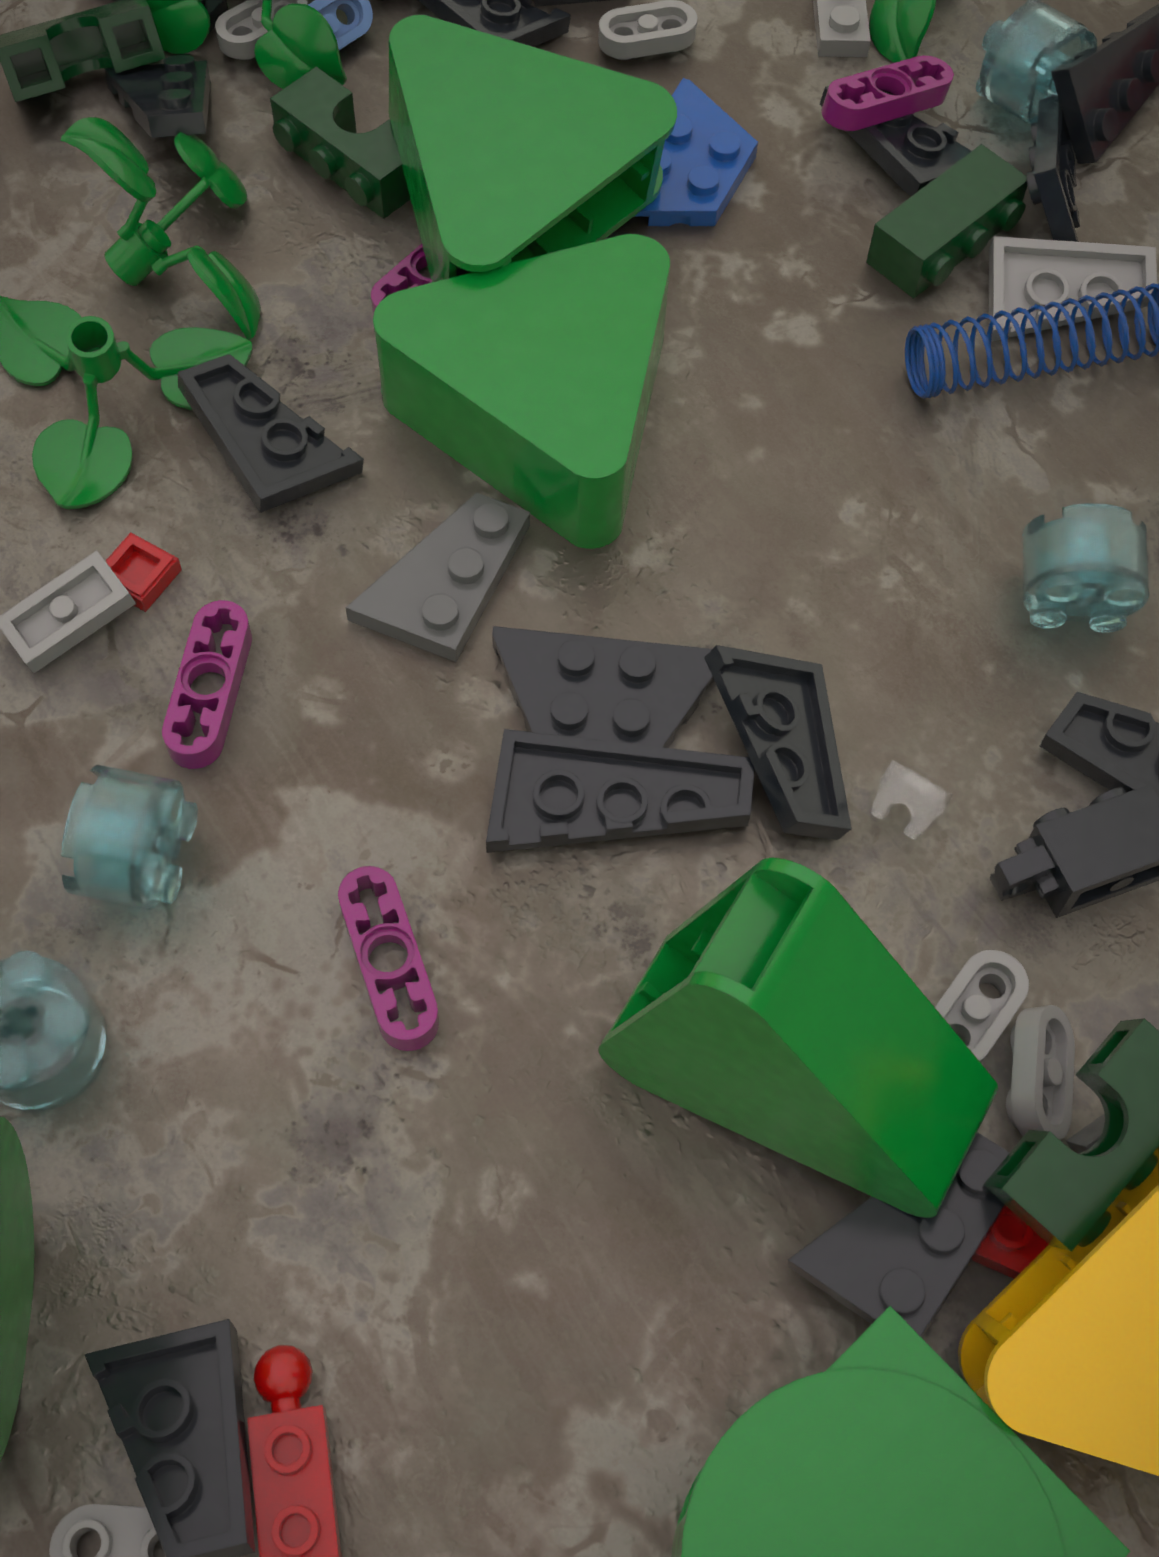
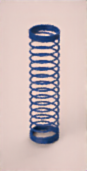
[905,283,1159,399]

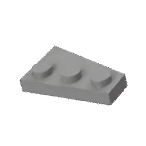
[989,236,1157,342]

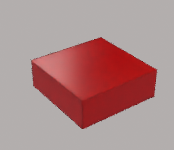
[105,532,182,612]

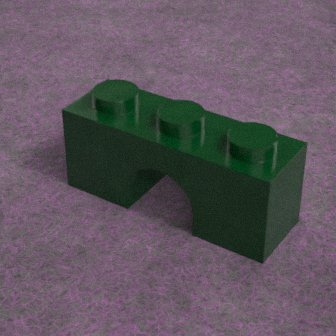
[0,0,166,102]
[270,67,410,219]
[983,1018,1159,1252]

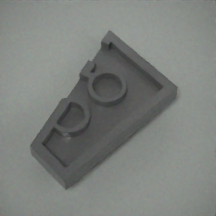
[345,493,530,662]

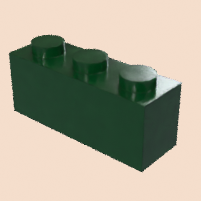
[866,144,1028,299]

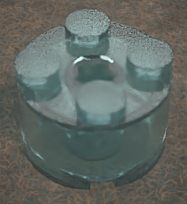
[976,0,1097,123]
[1022,503,1150,632]
[61,764,198,910]
[0,950,108,1111]

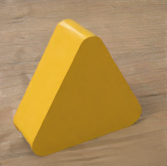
[958,1146,1159,1476]

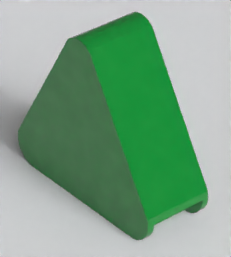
[389,14,677,282]
[373,234,670,549]
[598,858,999,1218]

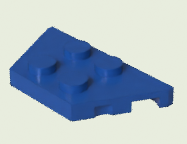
[635,78,758,226]

